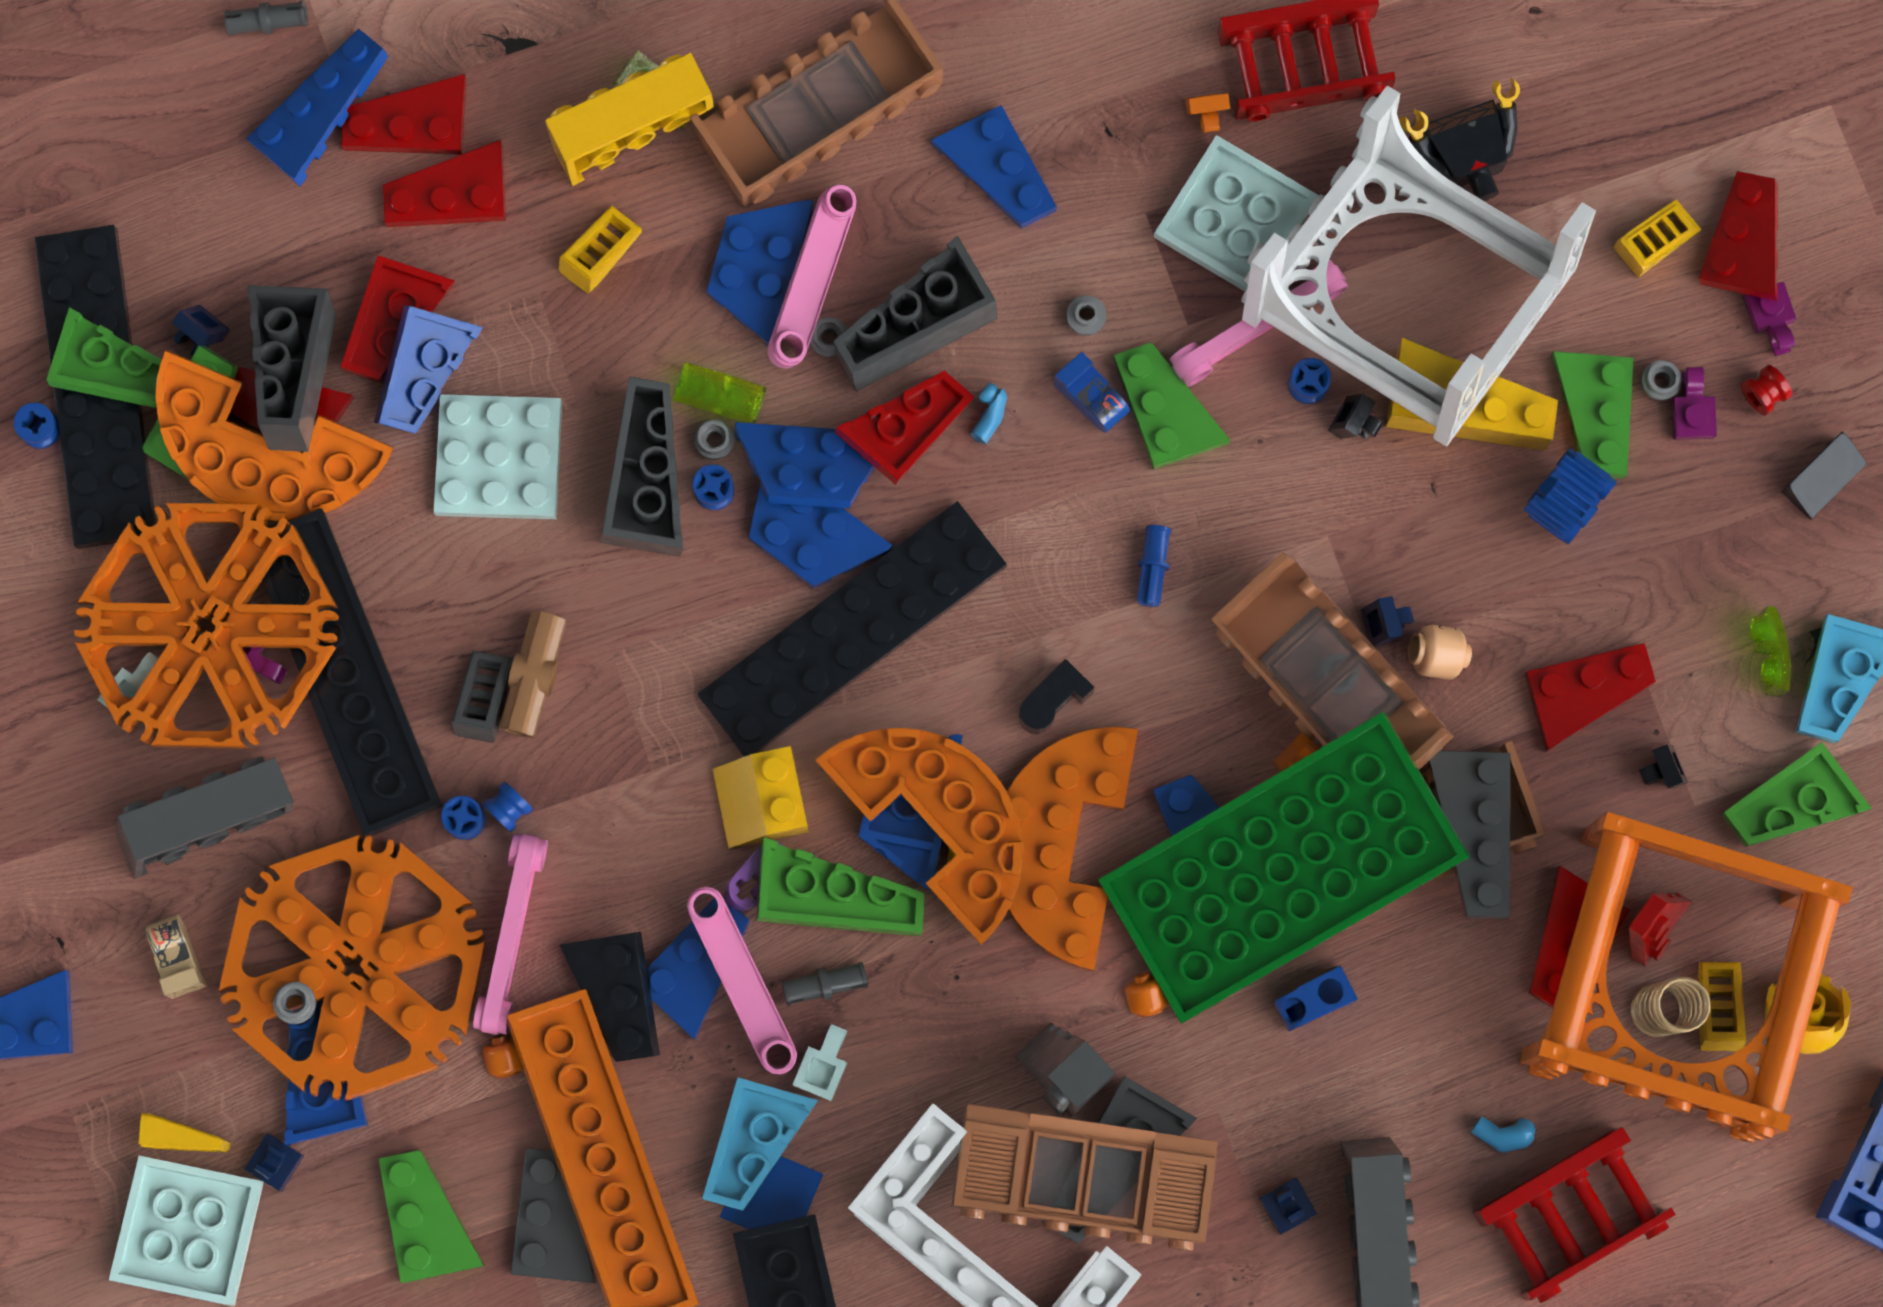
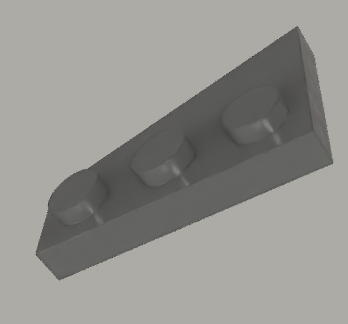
[511,1148,596,1283]

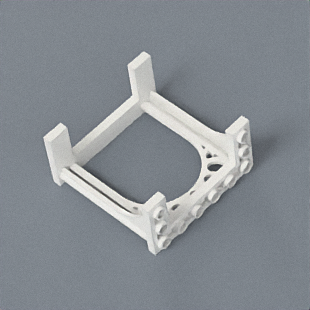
[1241,86,1596,447]
[848,1104,1142,1307]

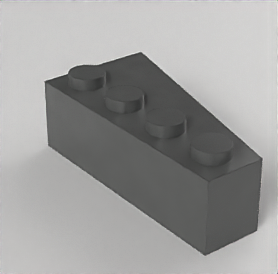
[834,235,998,392]
[248,285,336,452]
[600,376,683,557]
[117,757,294,879]
[1015,1023,1115,1117]
[1340,1137,1420,1307]

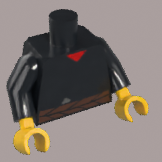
[1399,77,1520,201]

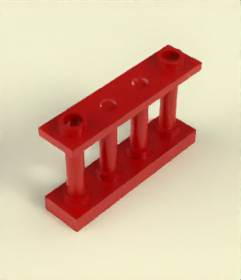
[1217,0,1396,122]
[1473,1126,1676,1303]

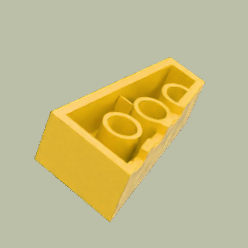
[545,53,714,187]
[1386,338,1558,451]

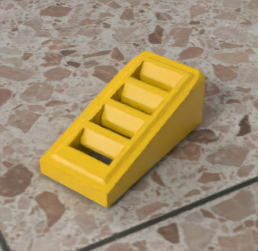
[1613,199,1702,278]
[559,205,642,294]
[1698,962,1746,1051]
[138,1113,231,1153]

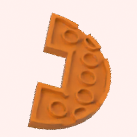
[155,350,394,521]
[1007,727,1138,972]
[815,728,1023,945]

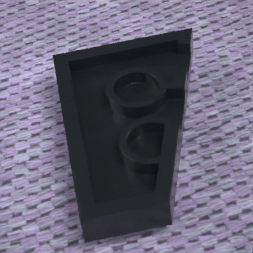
[559,932,660,1062]

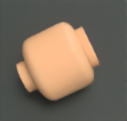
[1408,624,1472,680]

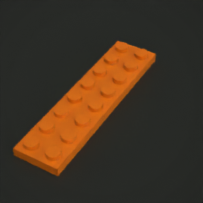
[506,989,699,1307]

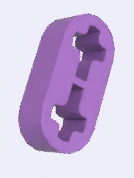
[724,842,784,911]

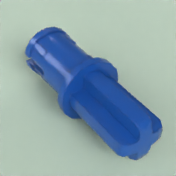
[1136,525,1172,607]

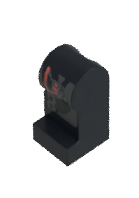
[1019,659,1095,734]

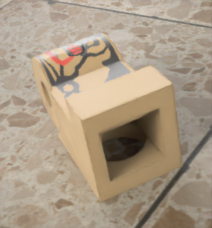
[146,914,208,999]

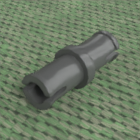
[224,0,309,36]
[781,962,868,1006]

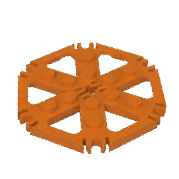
[74,503,339,749]
[219,835,486,1101]

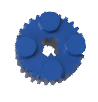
[1524,448,1617,545]

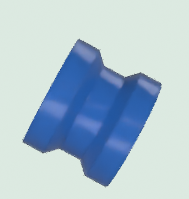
[1288,358,1331,404]
[14,403,60,449]
[692,464,734,511]
[481,781,534,833]
[441,796,486,840]

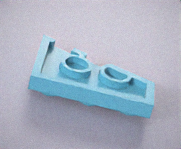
[1795,614,1883,744]
[702,1077,818,1211]

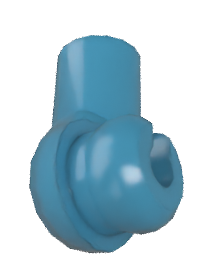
[969,383,1008,445]
[1470,1116,1536,1153]

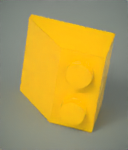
[712,746,809,849]

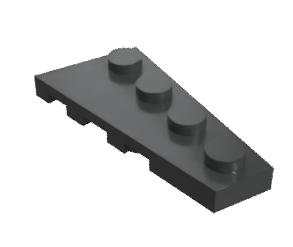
[1428,751,1510,920]
[1041,1076,1197,1244]

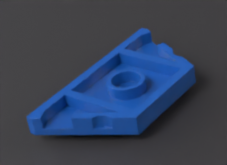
[707,200,814,346]
[734,422,874,508]
[749,482,892,589]
[859,734,963,891]

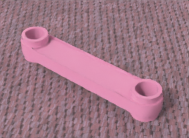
[767,185,857,369]
[1169,260,1349,387]
[473,834,548,1035]
[687,886,797,1075]

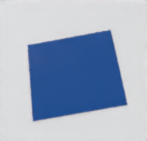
[720,1156,823,1229]

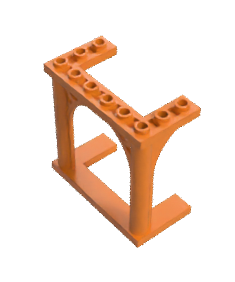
[1519,812,1853,1143]

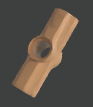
[499,611,567,738]

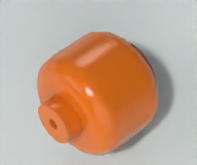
[1125,972,1169,1017]
[482,1034,523,1078]

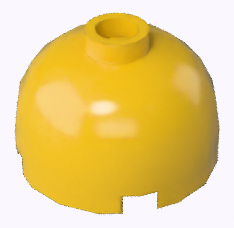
[1764,974,1852,1054]

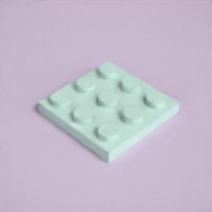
[1154,135,1318,291]
[434,395,562,520]
[109,1156,264,1306]

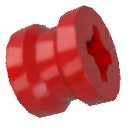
[1741,365,1793,416]

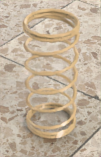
[1631,977,1710,1037]

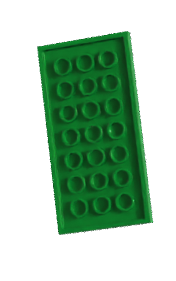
[1098,712,1470,1024]

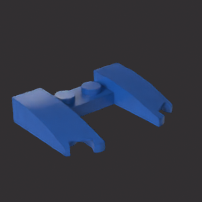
[1815,1076,1883,1252]

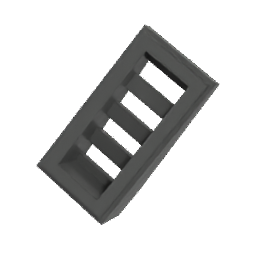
[452,650,513,743]

